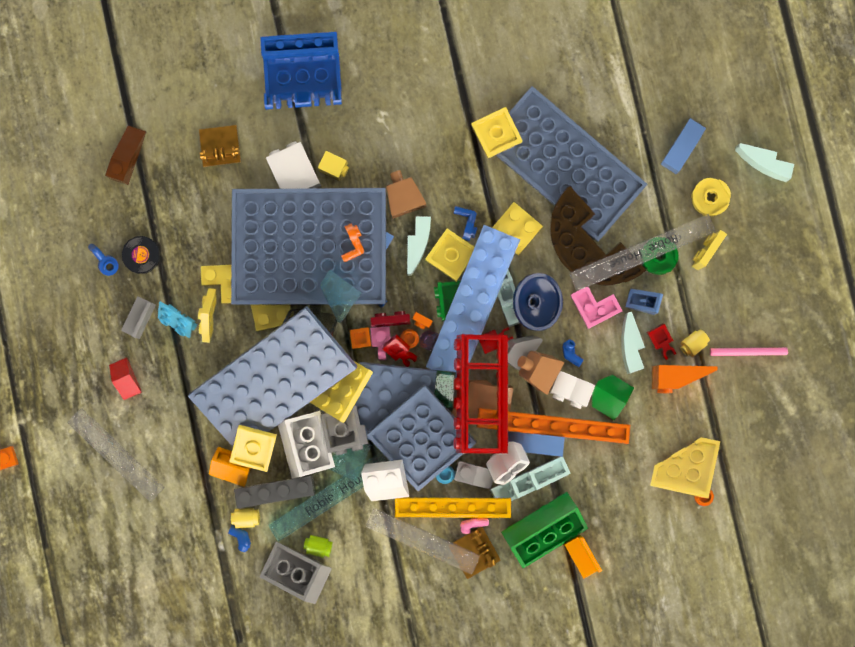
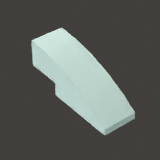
[735,143,794,182]
[407,216,431,276]
[621,311,645,374]

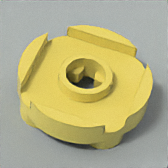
[691,178,731,217]

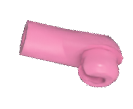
[460,518,489,534]

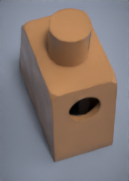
[386,170,426,219]
[517,351,565,395]

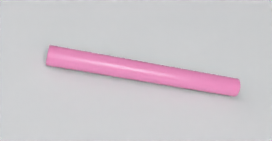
[710,347,788,356]

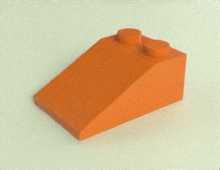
[652,365,718,393]

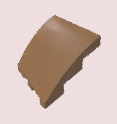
[450,380,513,418]

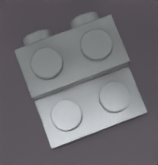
[320,406,368,455]

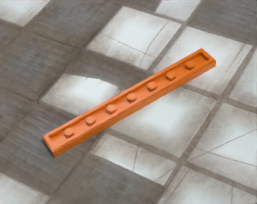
[476,408,631,444]

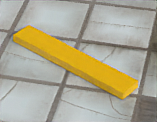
[395,497,511,518]

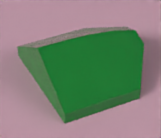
[592,374,634,421]

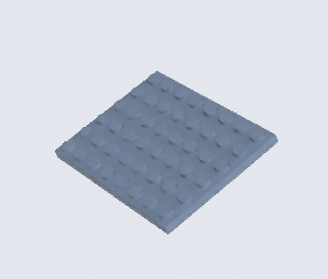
[231,188,386,305]

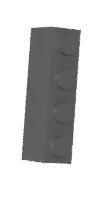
[234,475,316,509]

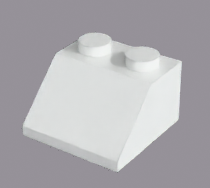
[361,460,409,501]

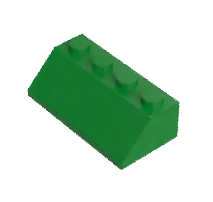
[501,492,589,568]

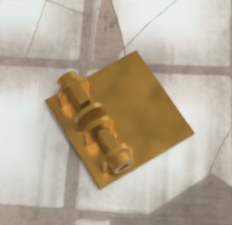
[199,125,241,167]
[449,527,501,579]

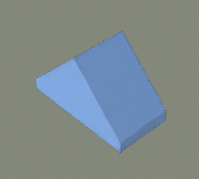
[625,289,663,315]

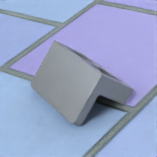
[121,296,156,339]

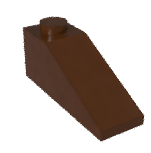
[105,126,146,185]

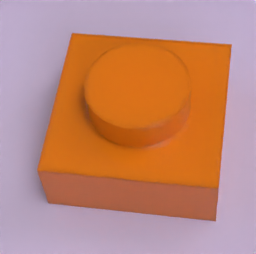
[412,312,433,330]
[350,327,372,349]
[0,446,19,470]

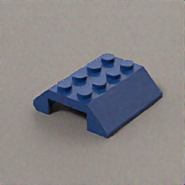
[260,32,342,110]

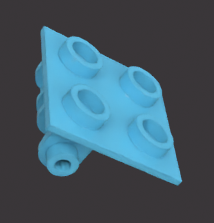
[158,301,198,338]

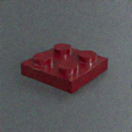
[370,311,411,328]

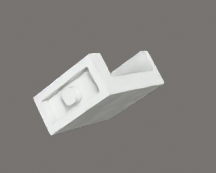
[266,141,321,189]

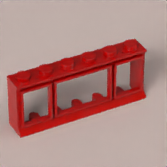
[453,334,508,454]

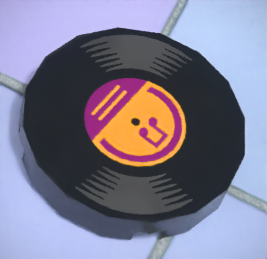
[122,236,161,274]

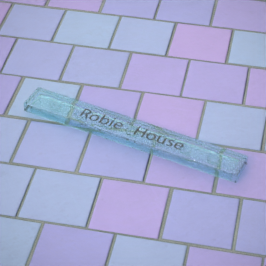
[268,452,389,542]

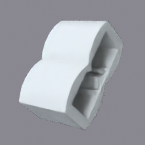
[549,371,595,409]
[486,441,530,485]

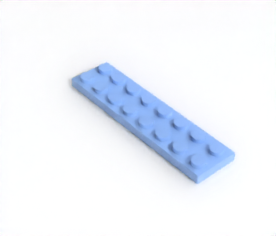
[426,225,520,380]

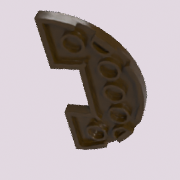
[550,185,647,285]

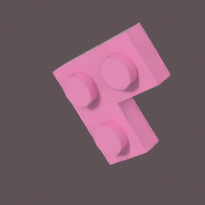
[570,286,622,329]

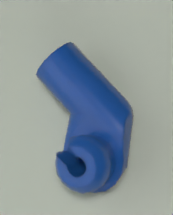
[562,340,584,367]

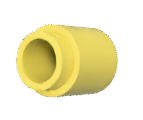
[680,329,710,357]
[231,508,260,528]

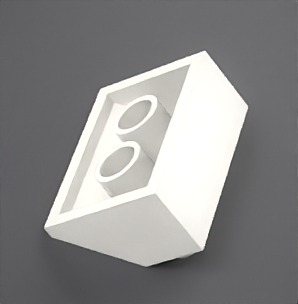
[278,411,335,478]

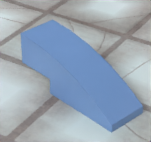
[661,118,706,174]
[508,431,565,457]

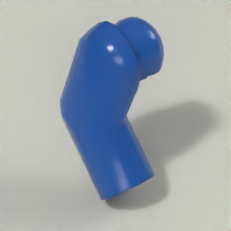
[228,525,251,552]

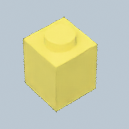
[318,151,349,181]

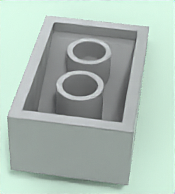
[260,542,332,604]

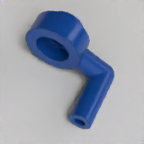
[454,206,477,241]
[88,244,118,276]

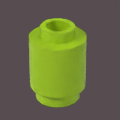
[303,535,333,558]

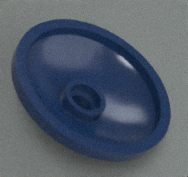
[513,273,563,331]

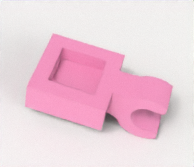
[370,326,391,361]

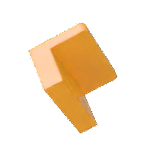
[209,447,251,487]
[564,534,602,579]

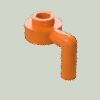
[341,223,364,263]

